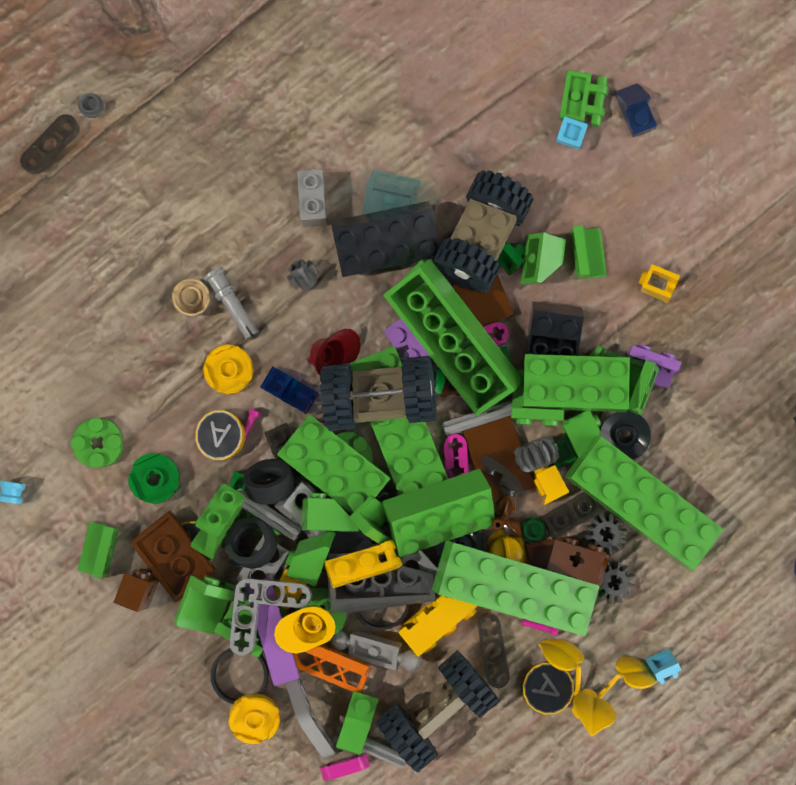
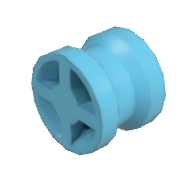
[0,480,26,504]

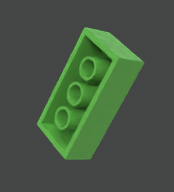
[523,354,630,412]
[277,414,390,514]
[382,469,495,557]

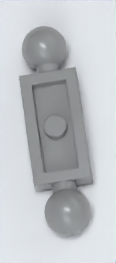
[329,630,421,671]

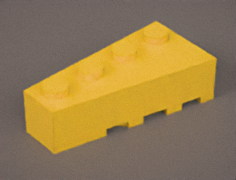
[398,595,477,657]

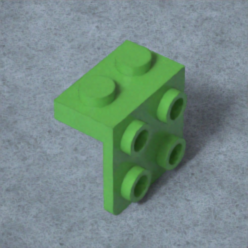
[511,370,564,427]
[174,575,248,634]

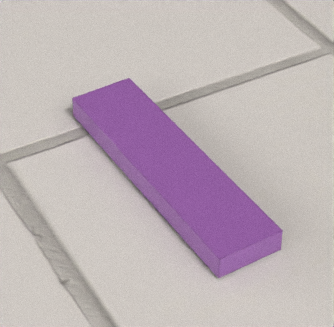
[245,577,300,686]

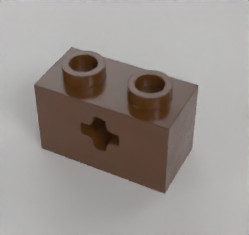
[547,537,609,586]
[113,568,159,612]

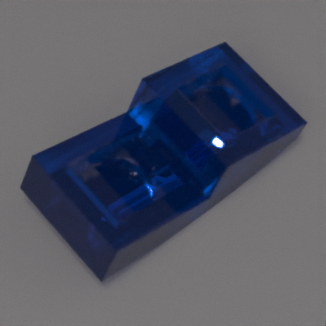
[260,366,318,415]

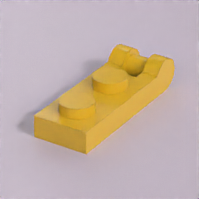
[324,540,402,589]

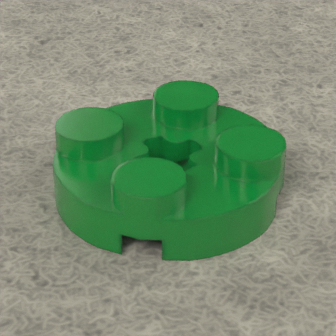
[128,453,181,504]

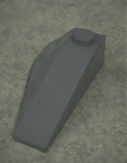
[327,553,436,613]

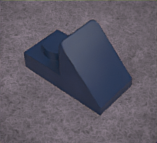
[614,83,657,137]

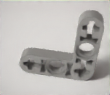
[230,578,312,656]
[285,677,336,760]

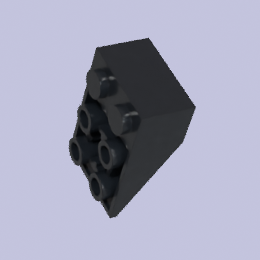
[523,301,584,370]

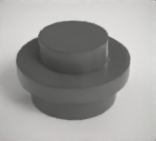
[79,93,104,118]

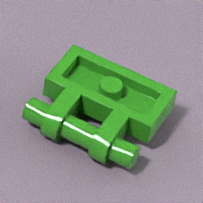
[559,70,609,127]

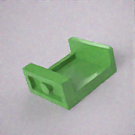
[590,345,659,416]
[191,484,245,560]

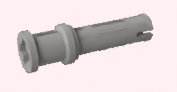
[203,267,259,340]

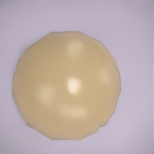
[172,278,210,317]

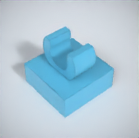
[556,116,588,150]
[645,649,681,684]

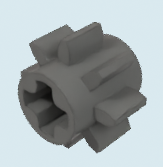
[287,259,319,290]

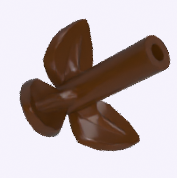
[485,495,522,538]

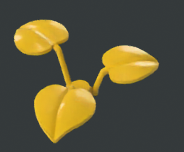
[538,639,657,737]

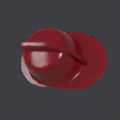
[307,329,361,376]

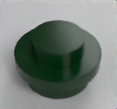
[521,517,546,543]

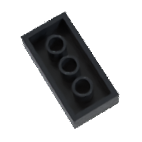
[331,201,439,277]

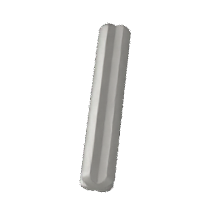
[442,400,512,436]
[237,488,301,541]
[334,725,406,768]

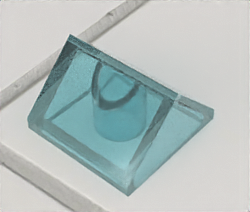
[362,170,421,215]

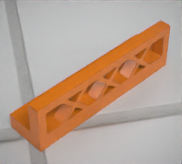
[293,644,372,694]

